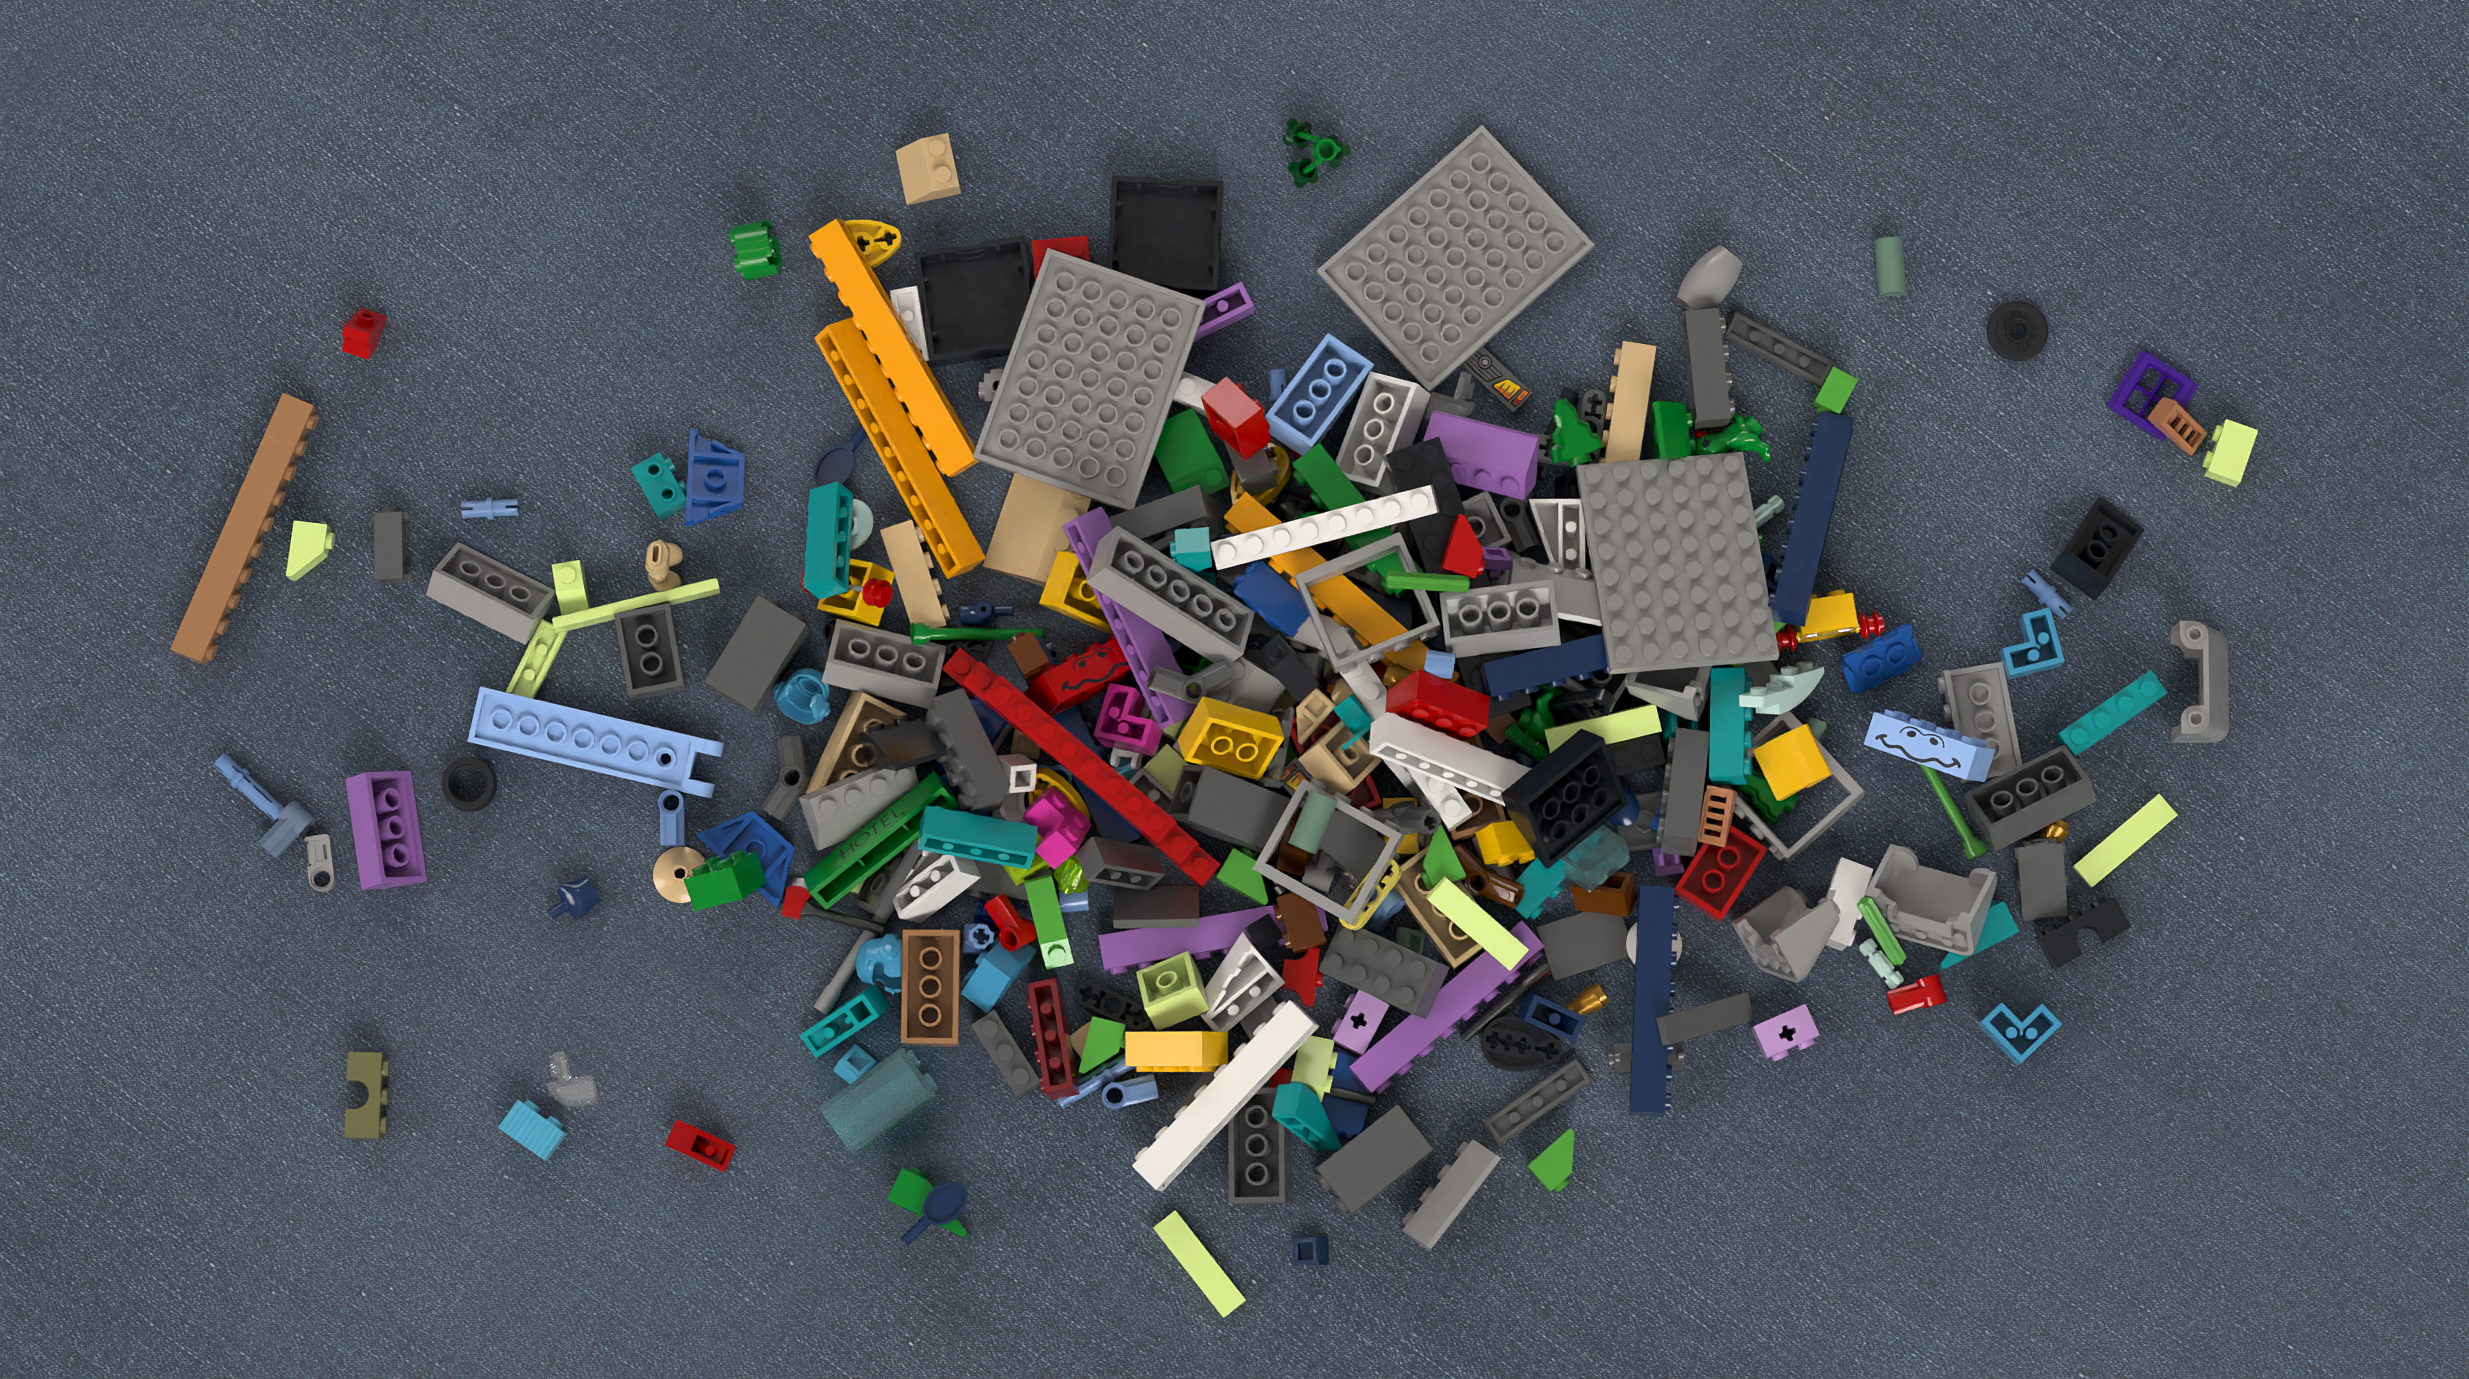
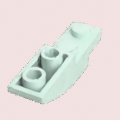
[1739,662,1824,715]

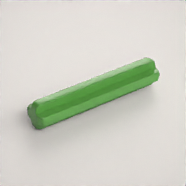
[1386,571,1470,593]
[1857,897,1906,966]

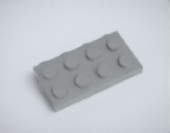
[1937,661,2023,784]

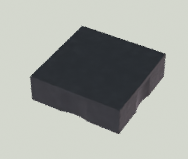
[1107,175,1224,297]
[913,235,1033,367]

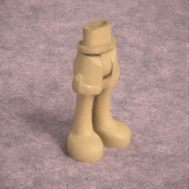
[645,539,683,592]

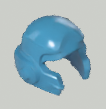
[773,668,831,725]
[855,933,903,994]

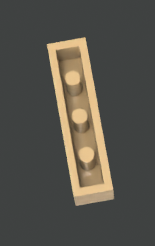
[880,520,951,628]

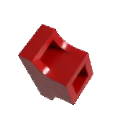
[342,308,388,359]
[1281,948,1323,1008]

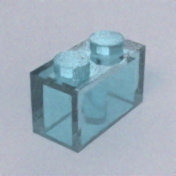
[1562,825,1631,893]

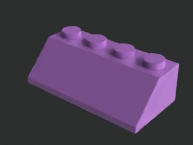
[1423,410,1540,500]
[345,771,427,890]

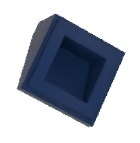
[1293,1236,1329,1266]

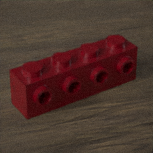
[1026,978,1080,1100]

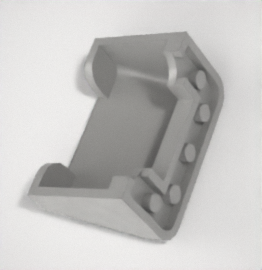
[2169,621,2229,743]
[1625,665,1719,722]
[1864,844,1997,956]
[1731,886,1841,983]

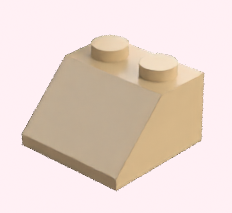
[895,133,961,205]
[1298,720,1382,796]

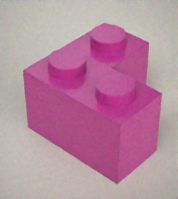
[1093,683,1163,757]
[1022,785,1092,870]

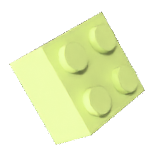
[1136,951,1210,1031]

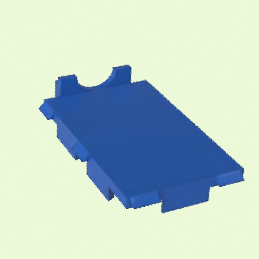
[1232,560,1310,638]
[1838,623,1923,694]
[1322,1050,1375,1140]

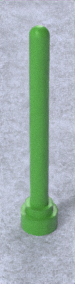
[1919,764,1988,861]

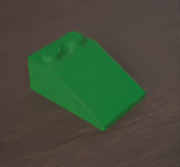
[1153,407,1231,495]
[887,1166,970,1239]

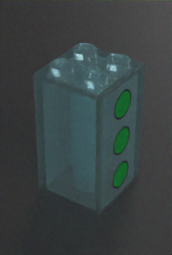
[818,1047,939,1158]

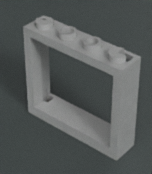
[1295,532,1440,674]
[1712,711,1865,864]
[1252,778,1405,926]

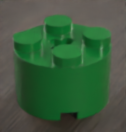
[729,219,782,281]

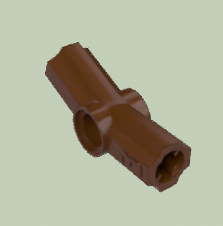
[1453,843,1525,908]

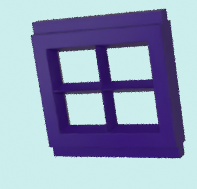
[2106,350,2199,442]

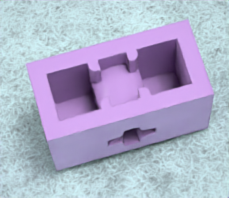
[1330,990,1389,1056]
[1751,1004,1819,1062]

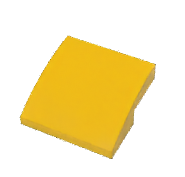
[1752,724,1832,801]

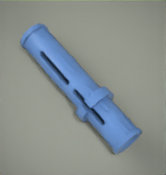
[213,753,284,823]
[1057,1053,1136,1109]

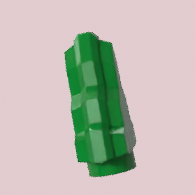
[1549,398,1604,468]
[1737,769,1800,825]

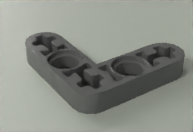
[1531,389,1606,469]

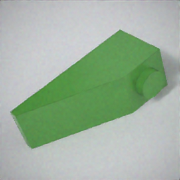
[1024,874,1074,970]

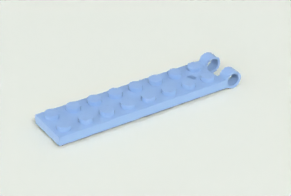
[467,687,724,798]

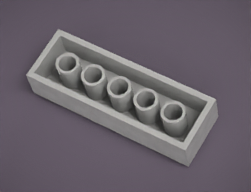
[1086,525,1255,666]

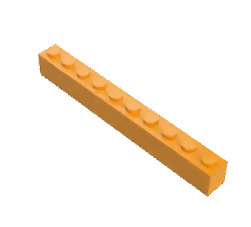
[809,219,979,477]
[815,318,986,579]
[1224,491,1461,683]

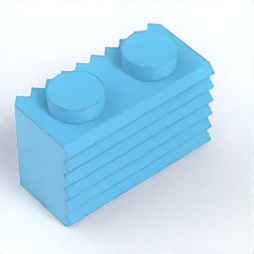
[498,1099,567,1162]

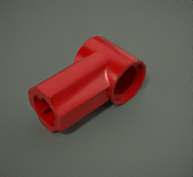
[984,893,1037,951]
[1886,974,1947,1015]

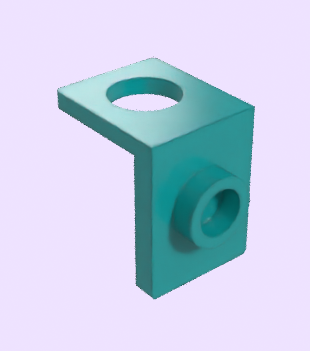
[1333,694,1374,751]

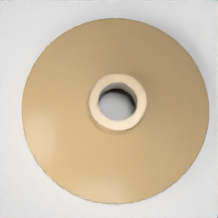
[653,847,705,903]

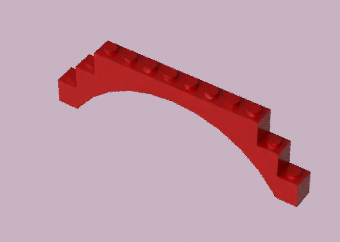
[942,648,1221,888]

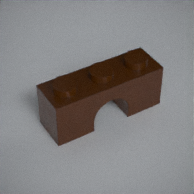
[1007,631,1050,687]

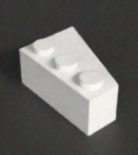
[1529,499,1585,570]
[892,850,981,923]
[1825,857,1873,951]
[1200,932,1285,1032]

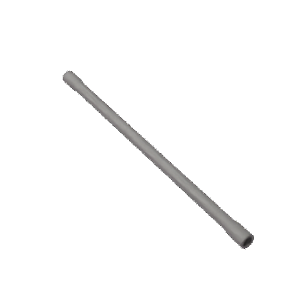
[813,722,1014,1015]

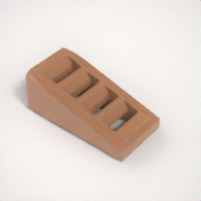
[2148,397,2208,455]
[1697,785,1738,847]

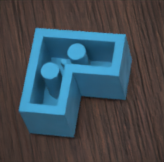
[1999,607,2065,680]
[961,936,1037,1014]
[1977,1002,2062,1066]

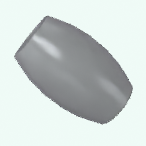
[1676,245,1743,310]

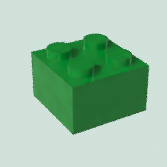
[683,849,767,911]

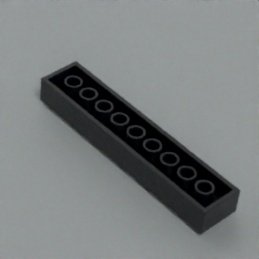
[1383,436,1532,720]

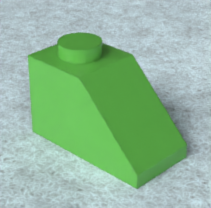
[1813,366,1858,415]
[1420,825,1466,889]
[1216,847,1268,907]
[1078,1016,1127,1074]
[1527,1128,1574,1193]

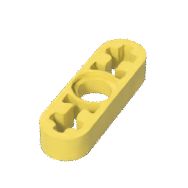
[1339,859,1402,930]

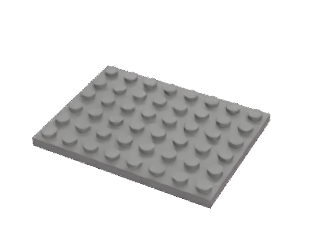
[1317,125,1595,393]
[973,248,1207,511]
[1576,452,1779,674]

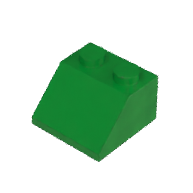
[1650,401,1696,460]

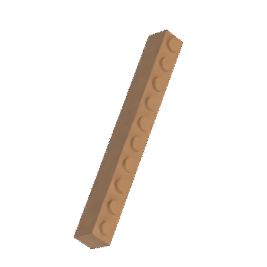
[170,393,319,666]

